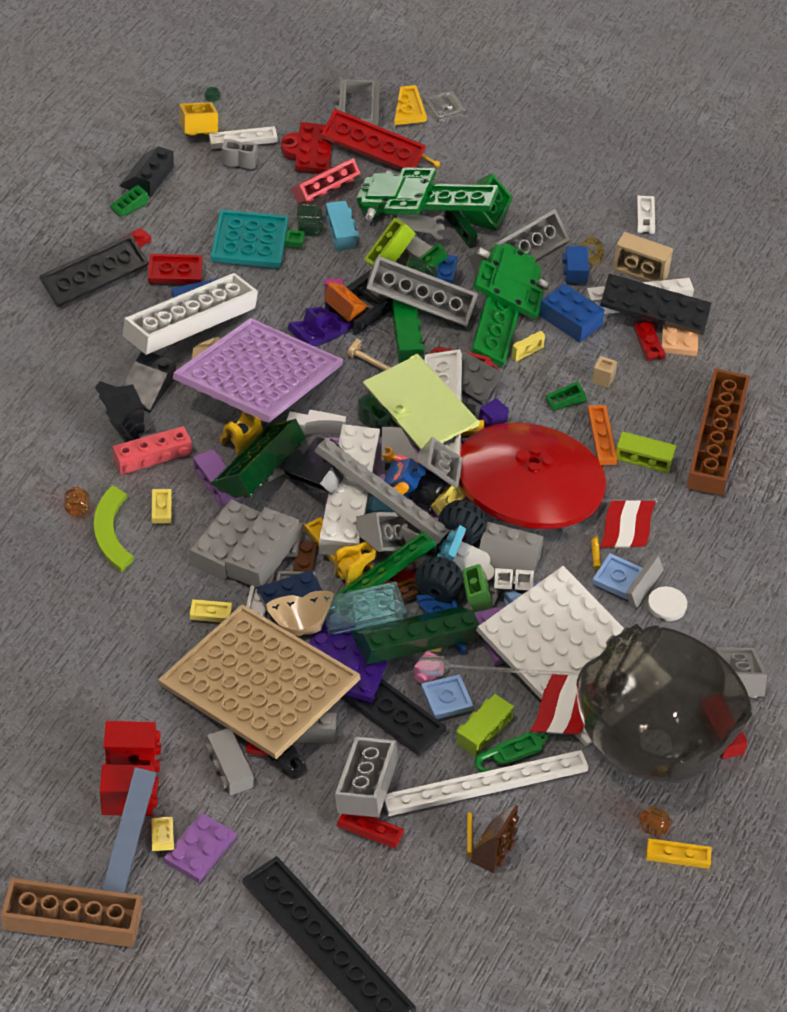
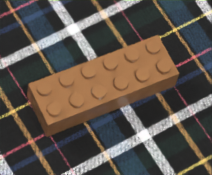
[1,878,143,948]

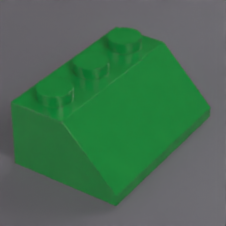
[461,173,513,230]

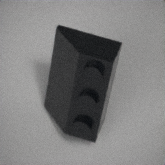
[120,146,174,197]

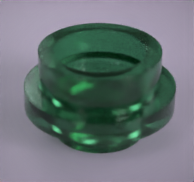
[204,87,221,102]

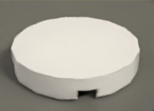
[648,586,687,621]

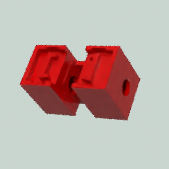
[99,721,161,816]

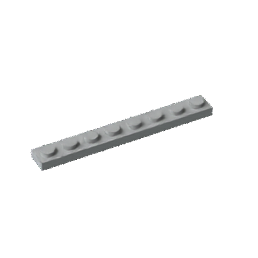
[315,438,450,544]

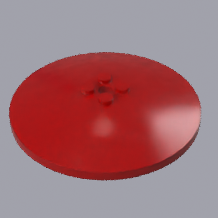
[459,422,606,529]

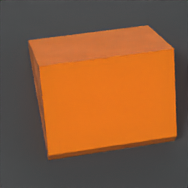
[324,282,368,322]

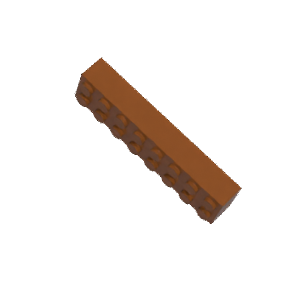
[686,368,750,496]

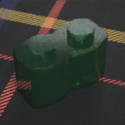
[297,203,323,236]
[357,394,391,437]

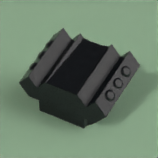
[95,381,145,442]

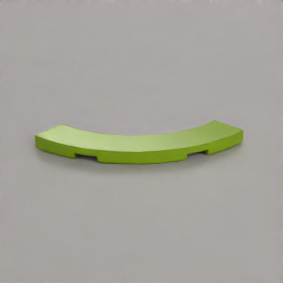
[94,485,134,572]

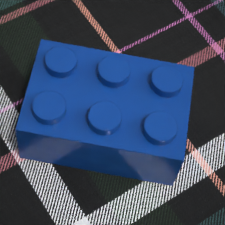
[539,283,605,343]

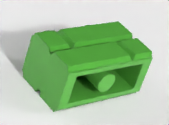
[462,564,493,612]

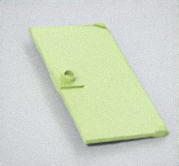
[363,354,480,450]

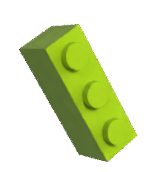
[363,217,416,267]
[616,431,677,473]
[456,694,514,757]

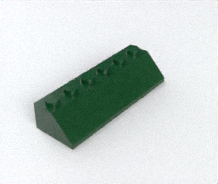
[211,419,306,498]
[351,606,480,665]

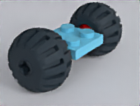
[415,500,486,603]

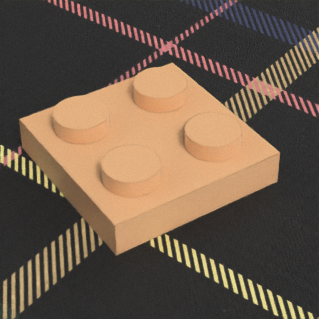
[661,324,698,356]

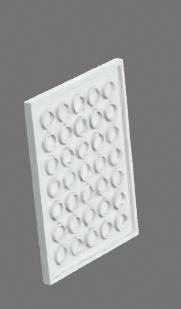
[476,566,672,747]

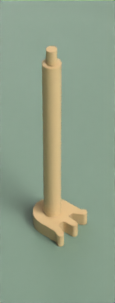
[347,338,391,371]

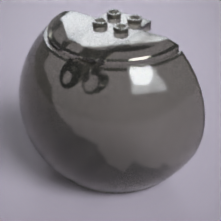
[576,624,753,783]

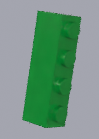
[392,299,424,363]

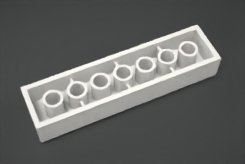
[122,273,258,355]
[319,424,380,556]

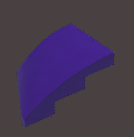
[287,306,353,346]

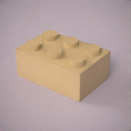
[613,232,673,282]

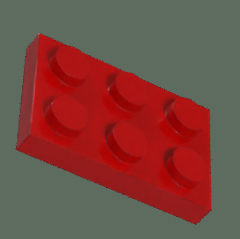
[148,254,203,284]

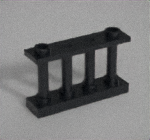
[325,270,392,336]

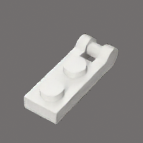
[637,195,655,234]

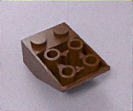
[471,805,520,873]

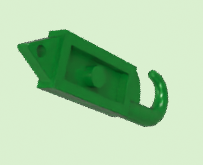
[474,732,548,772]

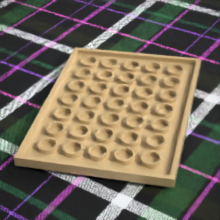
[158,604,361,759]

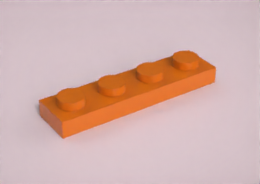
[587,405,617,465]

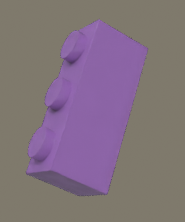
[193,449,241,507]

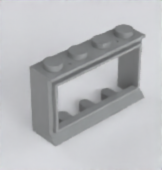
[336,78,380,126]

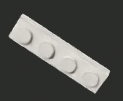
[209,126,278,149]

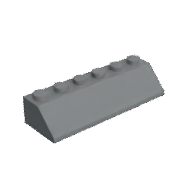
[468,209,570,272]
[366,256,478,327]

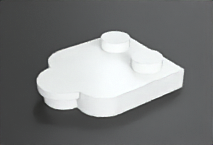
[452,541,495,586]

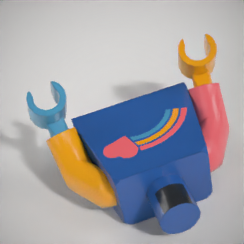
[368,447,426,497]

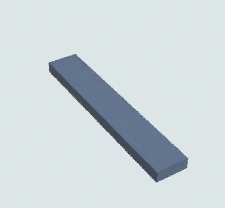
[102,767,156,893]

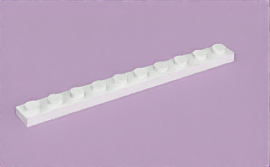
[384,750,589,816]

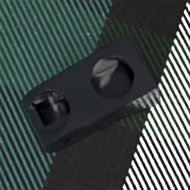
[268,745,306,778]

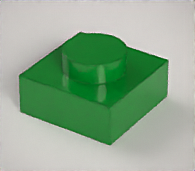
[285,229,305,248]

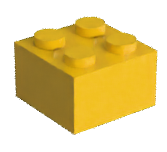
[179,102,218,136]

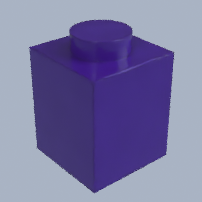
[479,398,509,427]

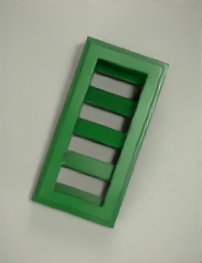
[110,185,148,217]
[545,381,587,411]

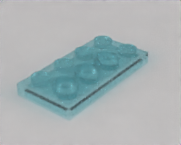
[325,582,407,635]

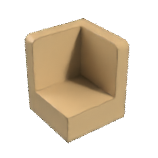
[592,356,617,388]

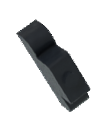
[280,437,345,495]

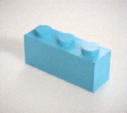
[325,201,359,251]

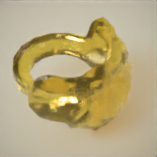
[579,236,604,265]

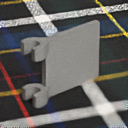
[396,213,444,239]

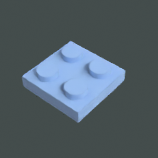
[592,553,643,600]
[421,674,473,719]

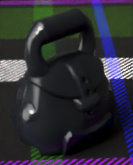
[410,474,445,515]

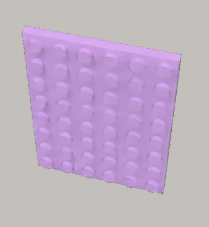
[173,318,343,423]

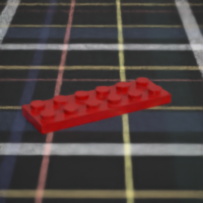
[321,109,426,171]

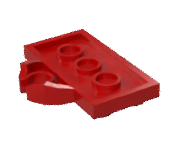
[281,122,331,174]

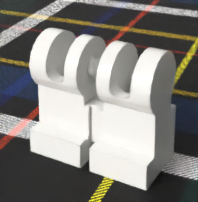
[494,568,534,590]

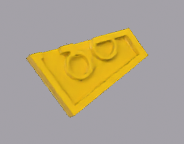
[394,85,427,125]

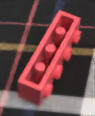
[291,158,361,204]
[112,426,192,474]

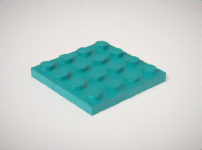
[211,209,289,268]

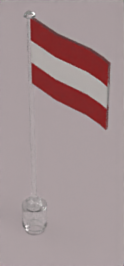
[599,496,659,548]
[419,655,605,735]

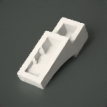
[287,410,346,435]

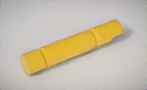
[591,535,601,570]

